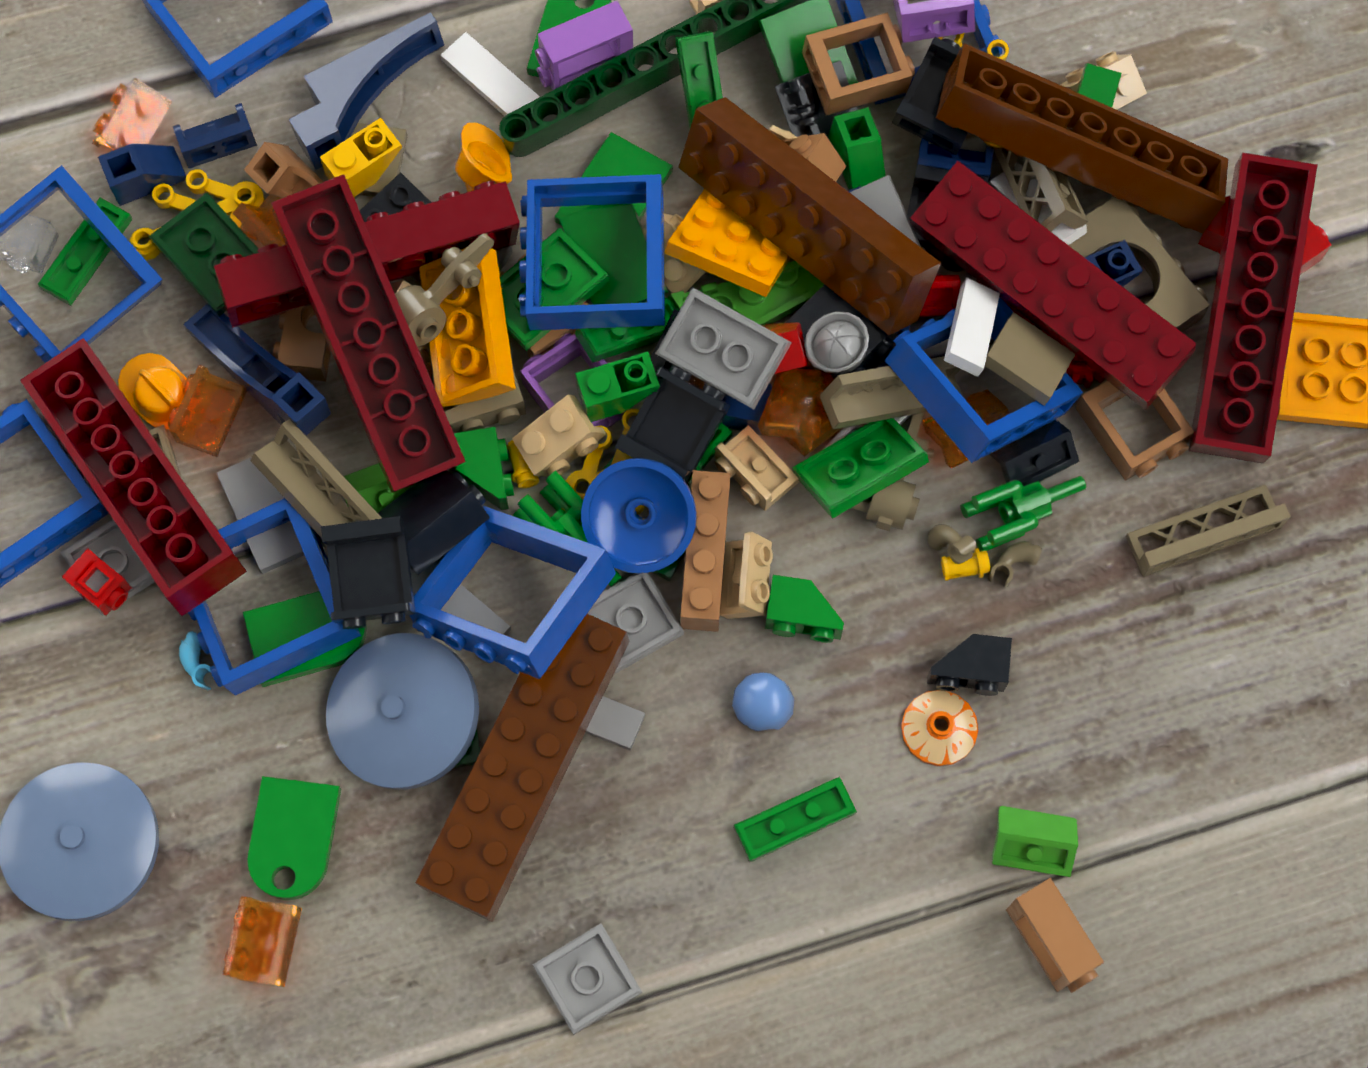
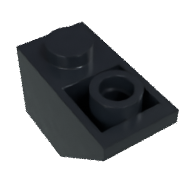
[927,634,1012,696]

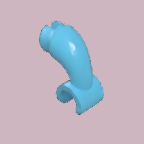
[179,631,211,690]

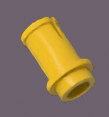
[506,440,540,488]
[941,548,990,581]

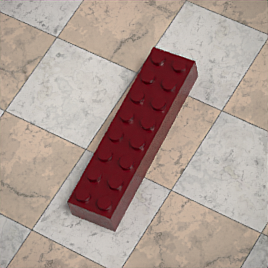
[1188,152,1318,464]
[910,161,1197,410]
[271,174,466,493]
[214,181,520,328]
[20,338,247,616]

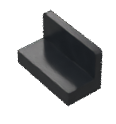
[989,419,1080,486]

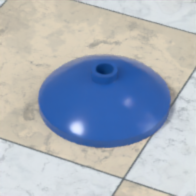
[581,458,697,573]

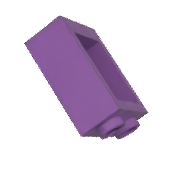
[535,0,633,90]
[893,0,975,43]
[520,334,634,428]

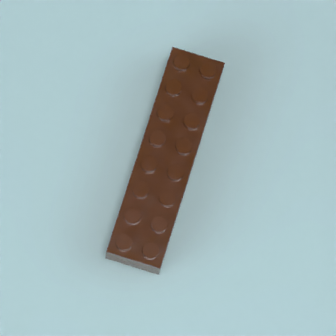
[936,43,1228,234]
[678,97,941,335]
[415,600,630,922]

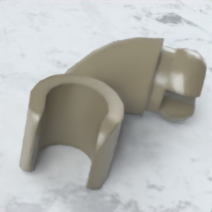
[927,524,976,564]
[988,541,1042,587]

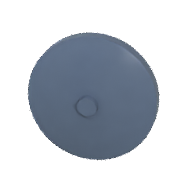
[326,633,479,790]
[0,763,159,921]

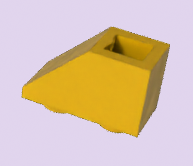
[320,118,402,197]

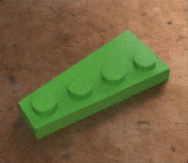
[671,261,824,325]

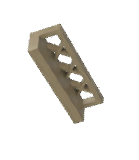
[994,148,1088,231]
[820,356,962,429]
[250,419,381,538]
[1125,484,1291,577]

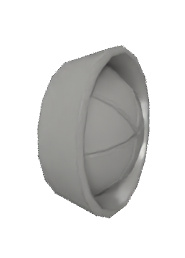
[804,312,869,374]

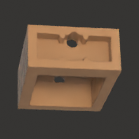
[802,12,915,115]
[1076,381,1194,481]
[1006,878,1104,993]

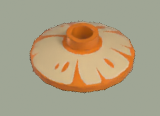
[901,690,979,766]

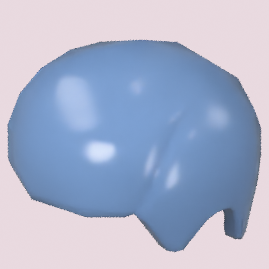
[732,672,795,731]

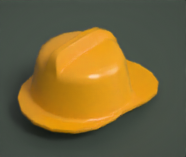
[455,122,512,192]
[118,353,197,429]

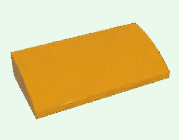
[419,247,516,407]

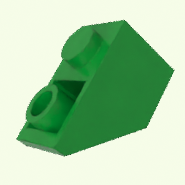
[828,107,886,190]
[575,352,660,422]
[454,427,514,510]
[765,575,844,643]

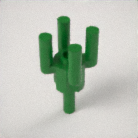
[512,471,622,587]
[960,476,1086,551]

